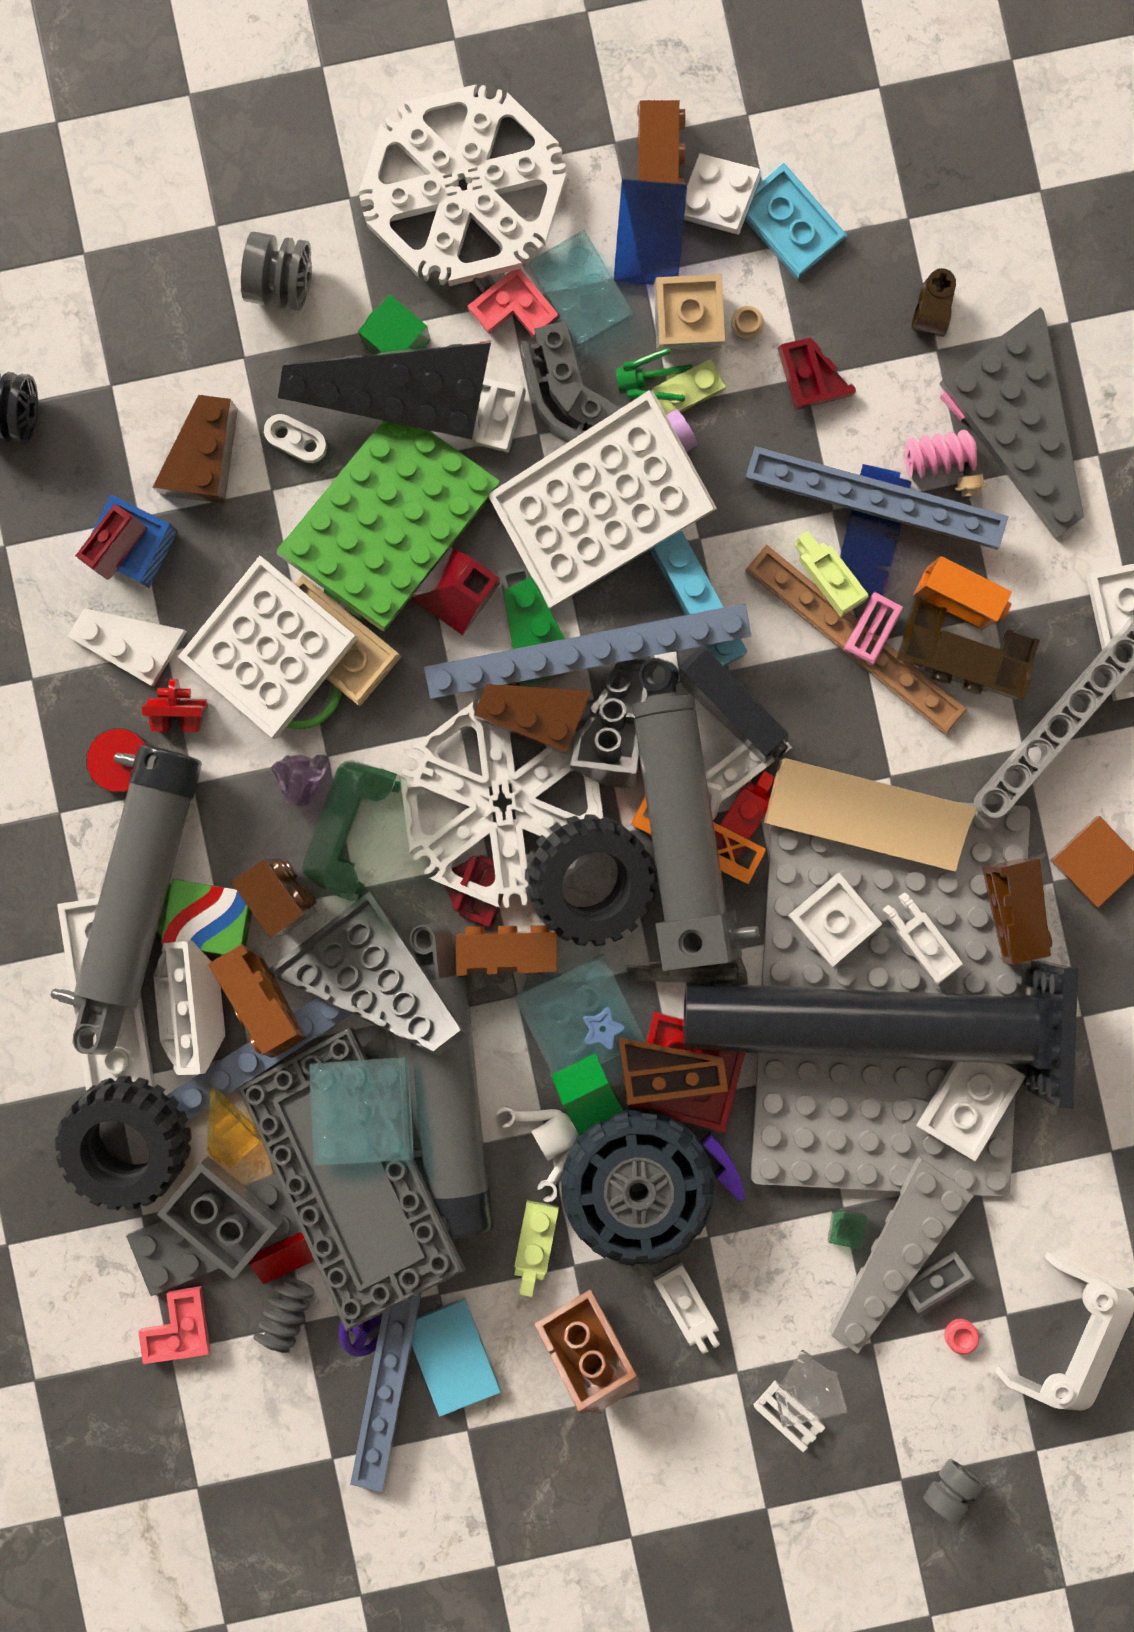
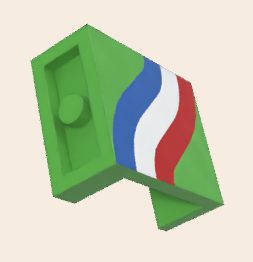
[158,879,252,955]

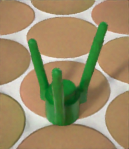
[616,348,693,401]

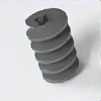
[253,1276,315,1353]

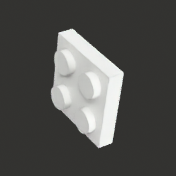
[677,153,761,235]
[788,873,882,967]

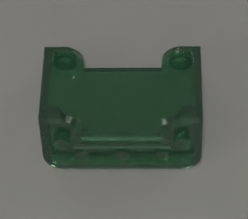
[302,760,404,901]

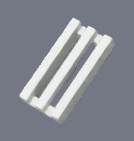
[753,1380,825,1452]

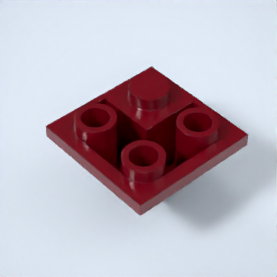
[411,547,501,636]

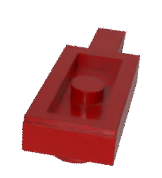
[715,771,775,860]

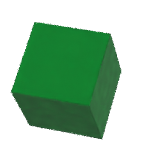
[358,294,431,354]
[551,1054,623,1136]

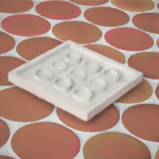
[178,556,358,739]

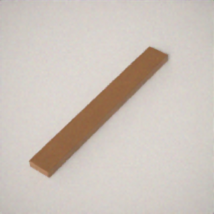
[745,544,967,735]

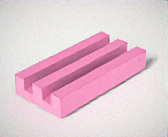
[843,592,903,666]

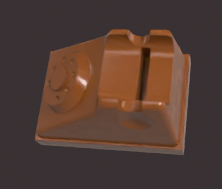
[534,1289,640,1414]

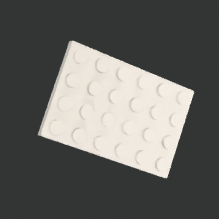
[488,390,717,608]

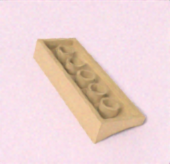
[764,758,977,872]

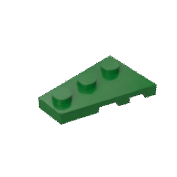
[503,576,565,687]

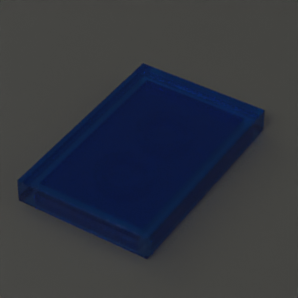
[613,178,687,285]

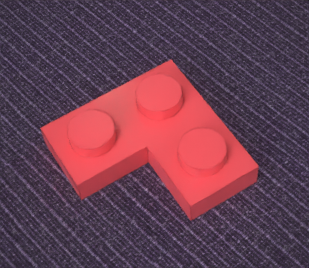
[467,269,559,338]
[138,1286,211,1364]

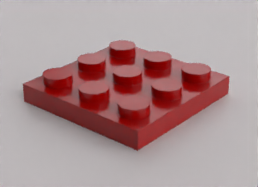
[629,1011,746,1133]

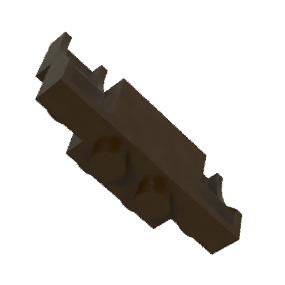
[896,598,1040,701]

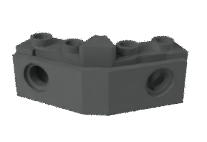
[521,320,621,443]

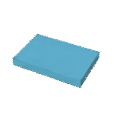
[745,163,847,280]
[412,1298,501,1417]

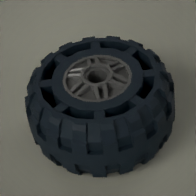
[561,1108,714,1266]

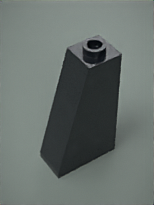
[679,644,789,764]

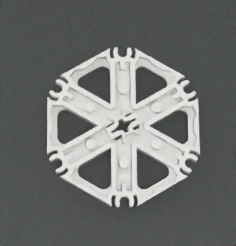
[359,84,567,286]
[400,701,603,908]

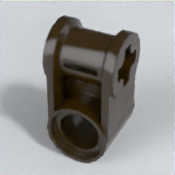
[911,268,956,337]

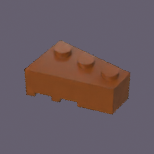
[456,925,558,976]

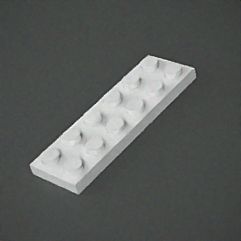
[57,898,155,1090]

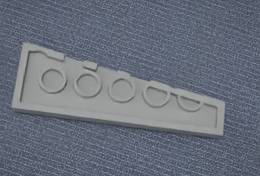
[829,1156,974,1354]

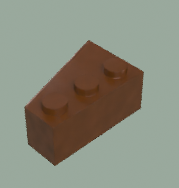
[474,684,591,755]
[982,859,1052,965]
[619,1038,728,1105]

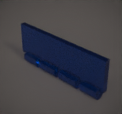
[840,464,912,598]

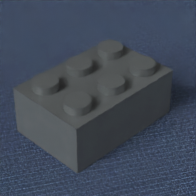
[157,1156,283,1280]

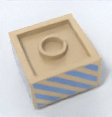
[653,274,725,351]

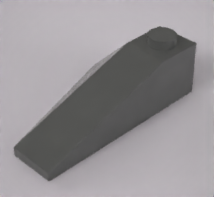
[570,656,655,789]

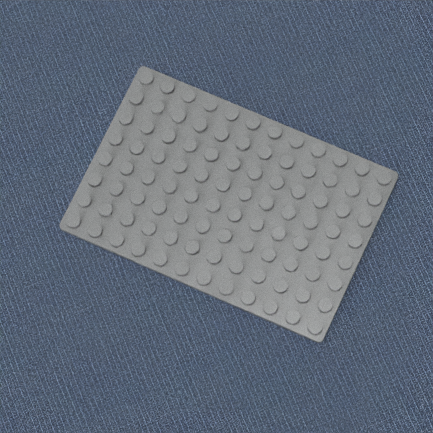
[751,802,1030,1197]

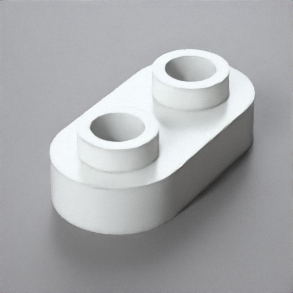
[264,414,327,463]

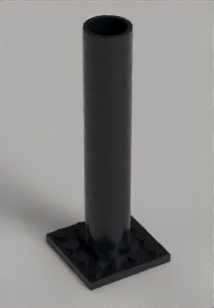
[683,961,1078,1109]

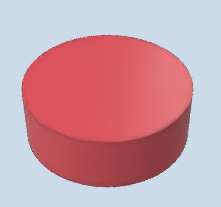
[944,1319,979,1355]

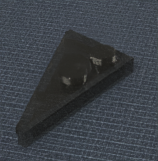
[626,957,748,985]

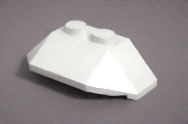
[153,941,225,1075]

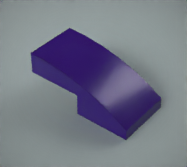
[700,1131,745,1202]

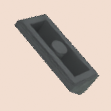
[904,1251,976,1318]

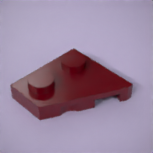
[777,337,856,410]

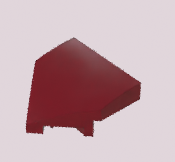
[445,855,504,927]

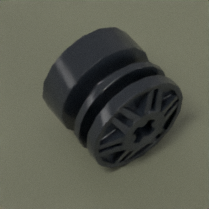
[0,371,38,444]

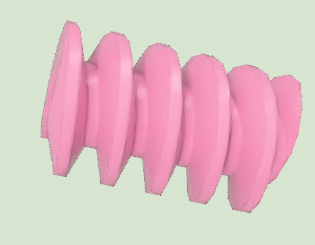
[905,430,977,479]

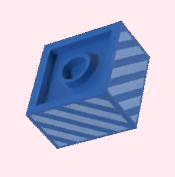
[91,495,178,588]

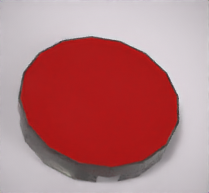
[86,728,149,793]

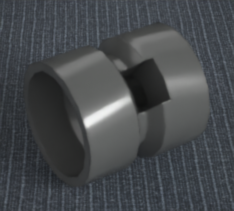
[922,1458,985,1525]

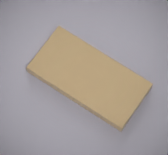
[295,575,402,706]

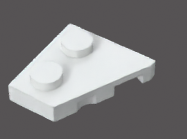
[474,378,526,453]

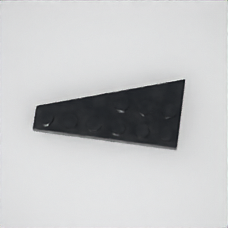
[278,340,492,440]

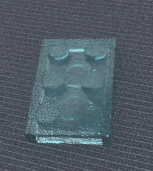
[528,230,633,349]

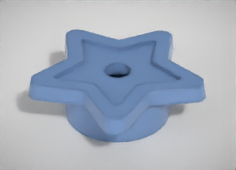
[583,1007,625,1049]

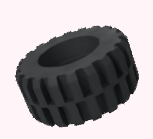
[524,814,657,947]
[54,1076,192,1211]

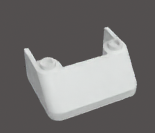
[995,1252,1134,1411]

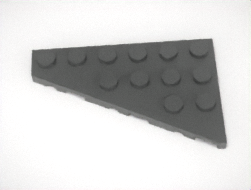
[939,307,1084,538]
[269,891,466,1056]

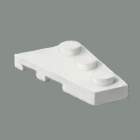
[67,609,187,687]

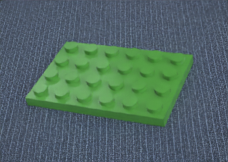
[277,421,500,632]

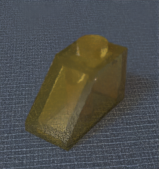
[207,1085,260,1168]

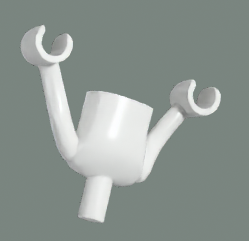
[495,1106,579,1202]

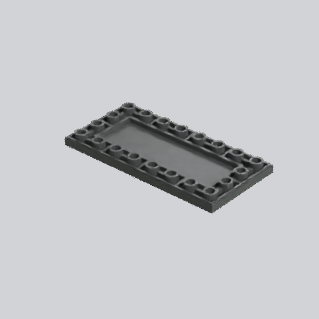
[238,1028,465,1331]

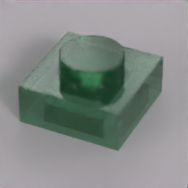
[827,1208,867,1249]

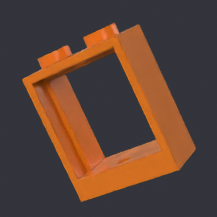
[913,556,1012,630]

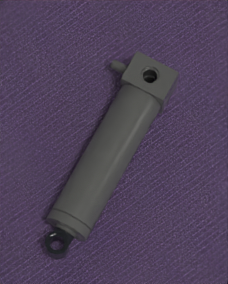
[632,658,760,971]

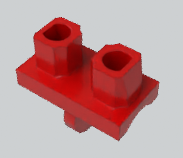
[142,679,208,732]

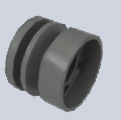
[241,231,312,311]

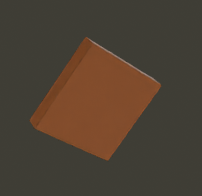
[1050,816,1134,908]

